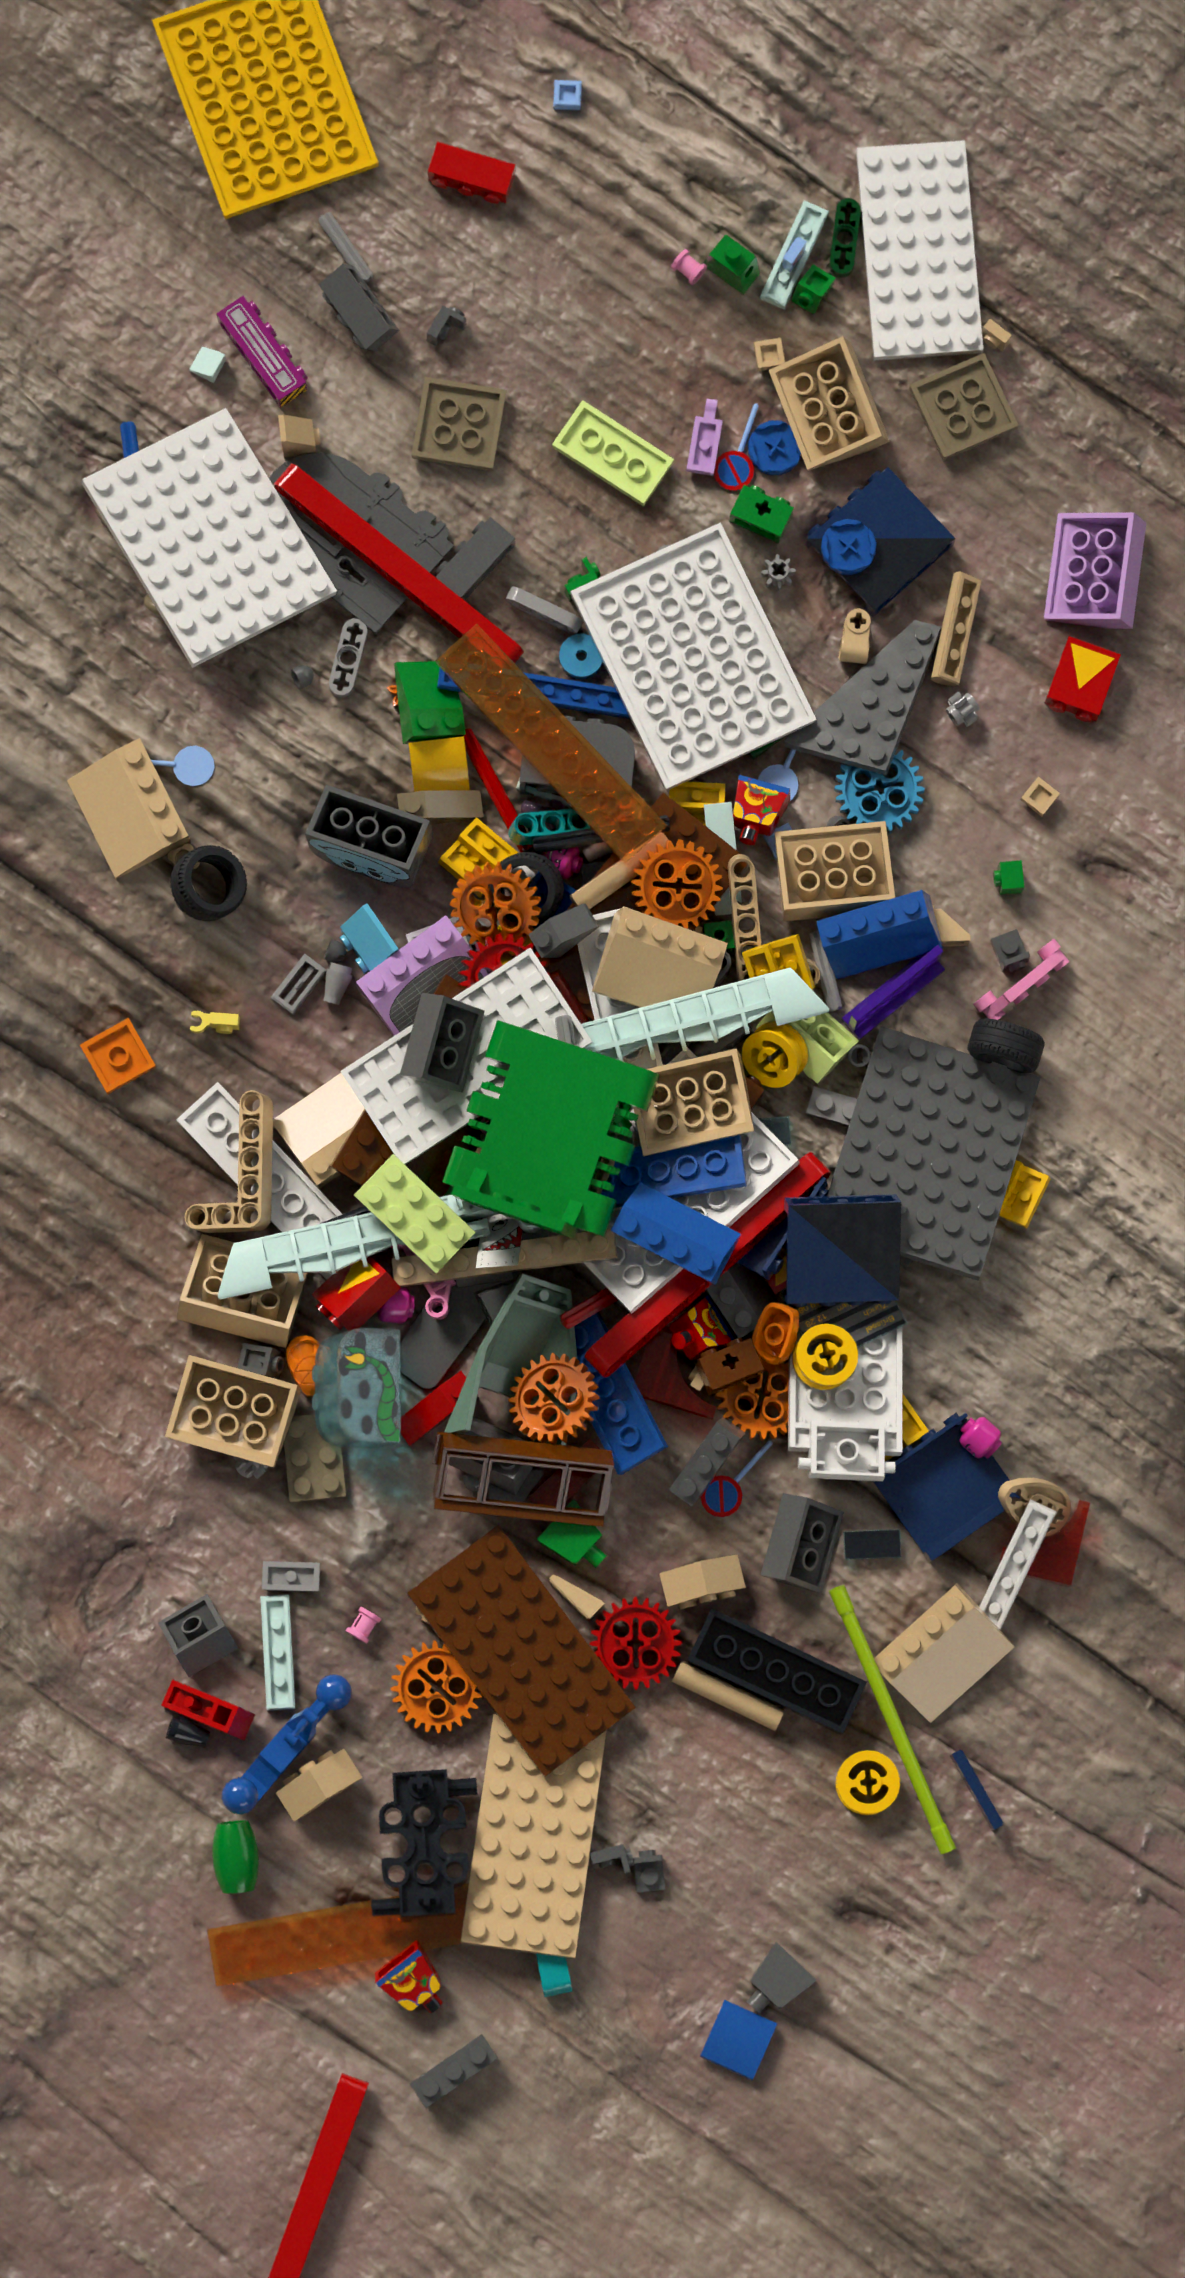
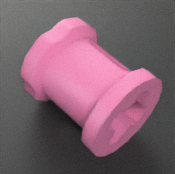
[671,249,707,285]
[345,1607,381,1644]

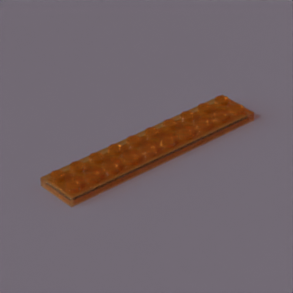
[435,624,667,864]
[207,1883,469,1987]

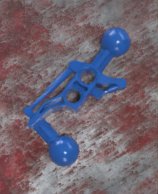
[221,1674,352,1815]

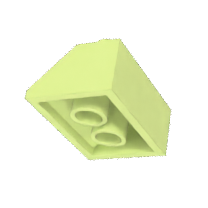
[756,1011,859,1084]

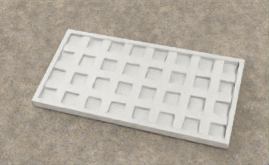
[856,141,983,360]
[340,948,592,1165]

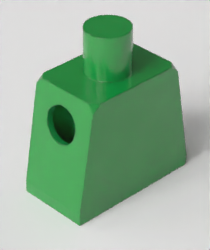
[702,234,760,295]
[537,1499,607,1568]

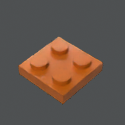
[80,1018,156,1095]

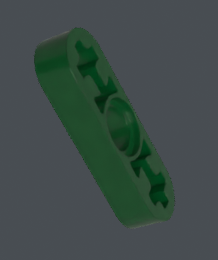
[829,198,861,278]

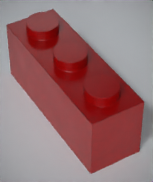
[428,141,516,204]

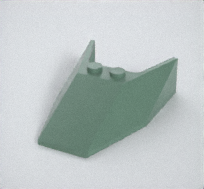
[444,1274,577,1445]

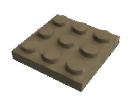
[909,353,1019,461]
[412,377,506,471]

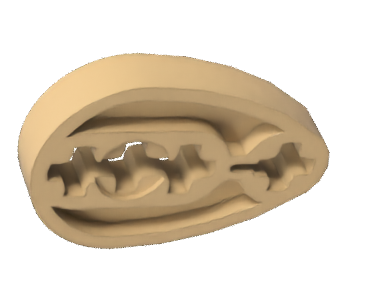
[998,1478,1071,1537]

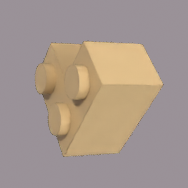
[660,1554,746,1610]
[276,1749,363,1822]

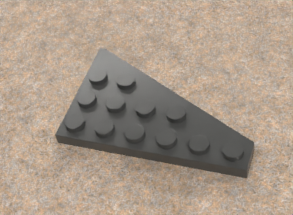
[784,620,941,776]

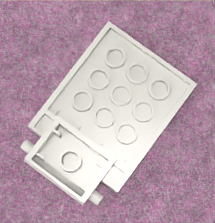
[788,1325,902,1481]

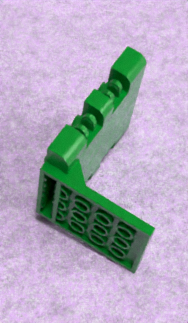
[442,1020,660,1239]

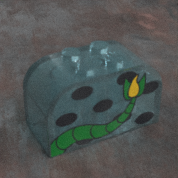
[312,1328,401,1448]

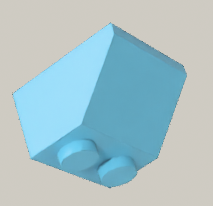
[339,903,399,974]

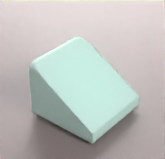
[189,346,226,383]

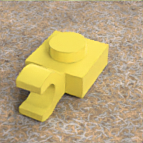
[190,1011,240,1034]

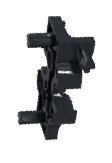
[371,1769,477,1923]

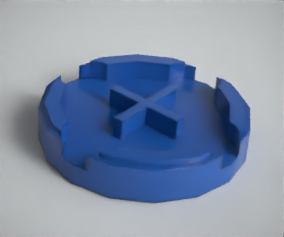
[748,420,801,475]
[821,519,876,575]

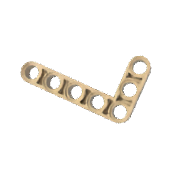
[728,854,820,985]
[185,1090,273,1233]

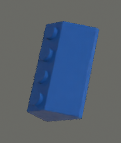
[816,890,943,980]
[610,1183,742,1285]

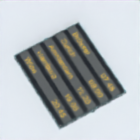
[779,1288,908,1362]

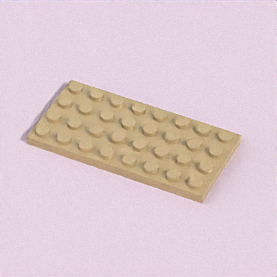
[461,1714,606,1959]

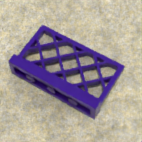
[841,945,945,1041]

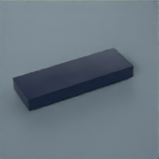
[950,1749,1003,1831]

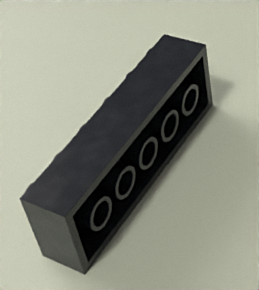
[687,1608,867,1735]

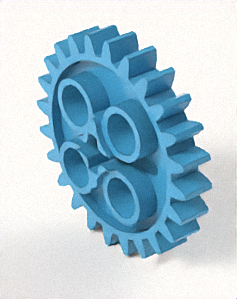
[834,750,925,834]

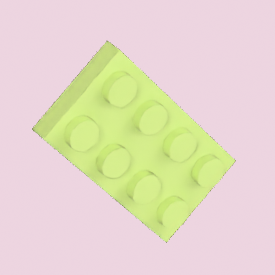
[552,400,674,507]
[354,1154,476,1274]

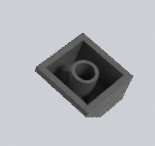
[158,1594,238,1677]

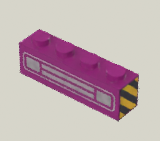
[216,295,308,408]

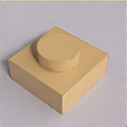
[982,319,1012,352]
[753,338,785,371]
[1021,777,1060,817]
[688,1366,704,1394]

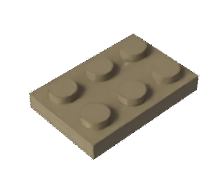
[284,1412,347,1503]

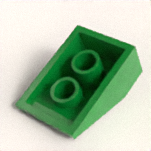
[394,661,466,744]

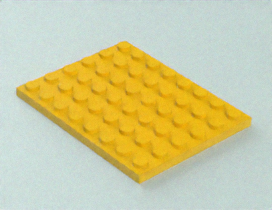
[152,0,379,219]

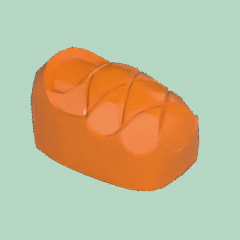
[752,1303,799,1365]
[286,1335,334,1397]

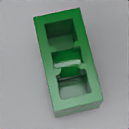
[729,485,794,544]

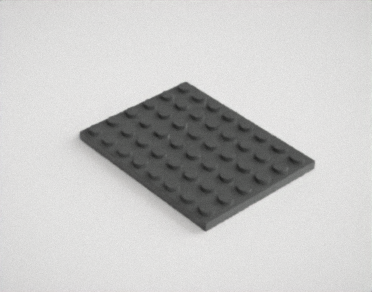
[827,1026,1041,1281]

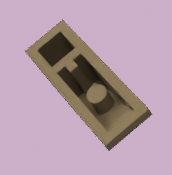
[397,790,484,825]

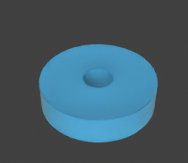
[559,634,603,679]

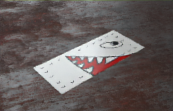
[476,1214,522,1268]

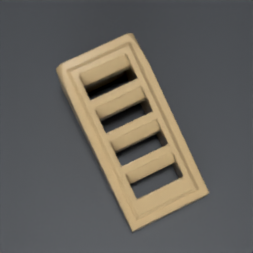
[549,1575,605,1620]

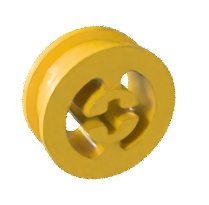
[742,1021,808,1088]
[792,1324,858,1390]
[835,1750,900,1815]

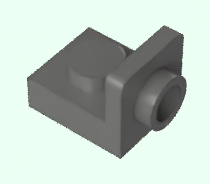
[427,306,467,346]
[990,929,1030,972]
[237,1343,285,1380]
[590,1844,634,1874]
[633,1850,665,1892]

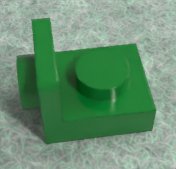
[792,264,836,314]
[564,557,601,602]

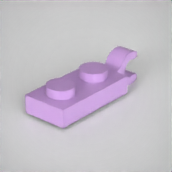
[686,399,723,476]

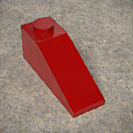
[394,1371,478,1446]
[161,1679,256,1741]

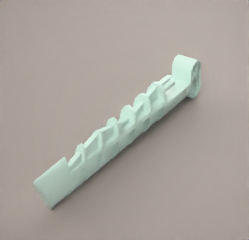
[581,968,829,1061]
[218,1195,541,1299]

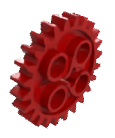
[458,934,550,989]
[590,1597,683,1690]

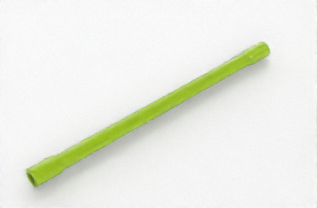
[829,1585,956,1854]

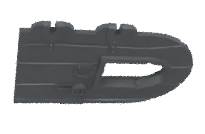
[269,452,454,634]

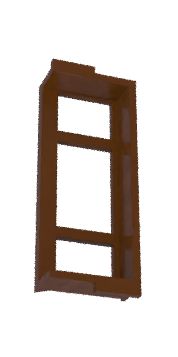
[432,1432,614,1527]

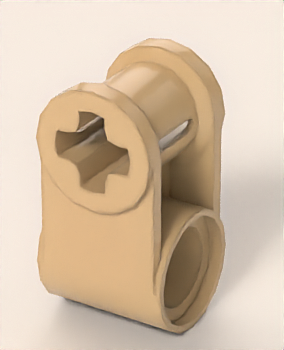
[839,608,871,664]

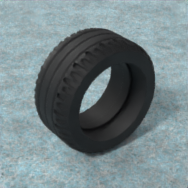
[170,845,247,921]
[489,852,564,924]
[967,1018,1045,1073]

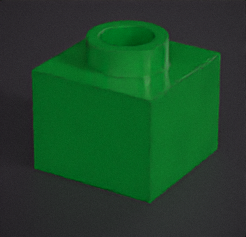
[993,860,1024,895]
[703,920,735,953]

